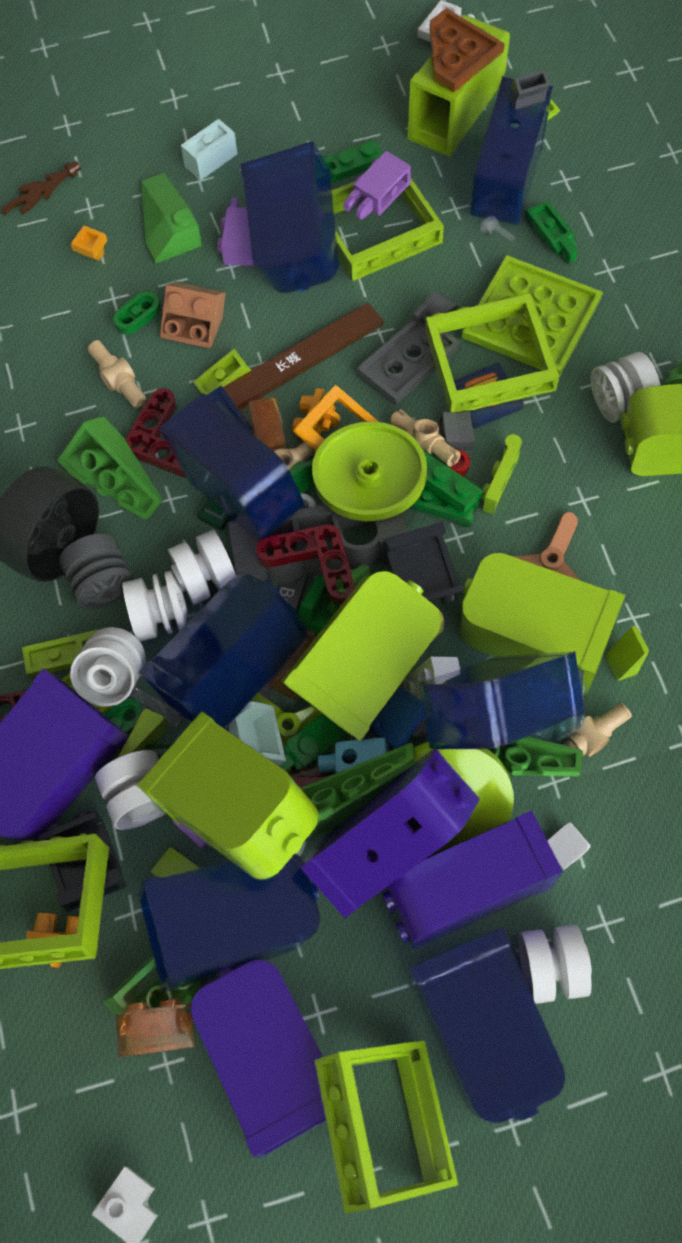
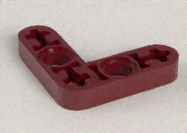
[125,388,200,478]
[256,525,354,605]

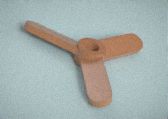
[513,512,580,580]

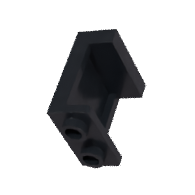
[382,521,464,605]
[37,811,127,912]

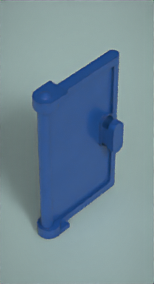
[368,687,433,749]

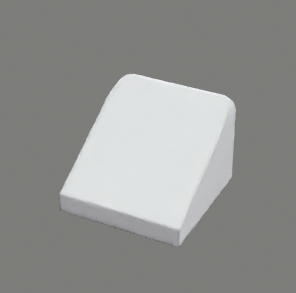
[548,822,591,870]

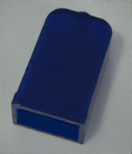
[470,77,553,225]
[240,141,339,293]
[159,393,305,541]
[138,574,307,730]
[419,651,585,749]
[138,854,320,993]
[407,927,565,1123]

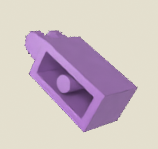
[343,151,411,220]
[218,198,260,266]

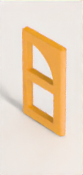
[293,385,378,451]

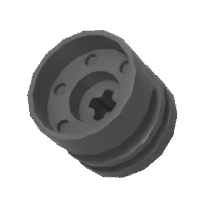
[59,533,134,609]

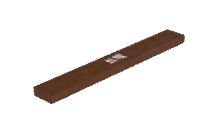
[191,303,383,428]

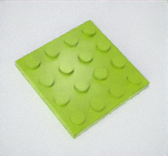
[462,255,603,377]

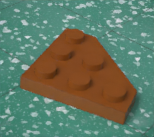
[429,8,505,92]

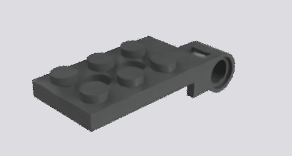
[357,291,460,405]

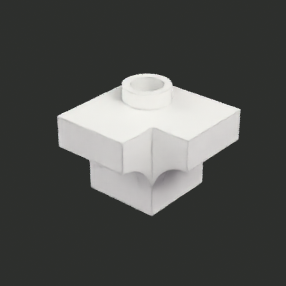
[92,1166,158,1243]

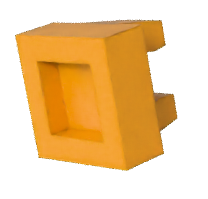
[71,226,108,261]

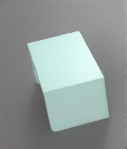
[181,119,237,181]
[227,701,286,766]

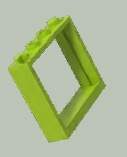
[310,179,444,282]
[425,293,559,413]
[0,833,109,969]
[315,1040,458,1214]

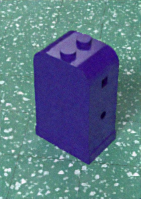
[0,668,129,842]
[300,748,480,918]
[382,810,563,949]
[191,960,326,1159]

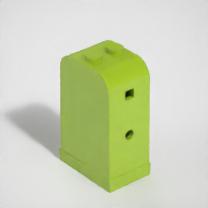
[408,15,510,157]
[621,384,682,476]
[459,553,625,695]
[280,571,441,741]
[137,711,319,879]

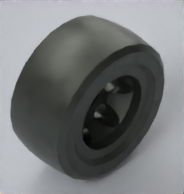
[0,466,99,582]

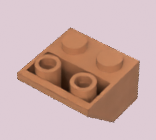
[160,282,226,348]

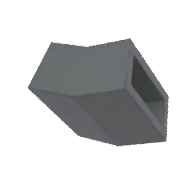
[509,69,550,110]
[436,411,474,451]

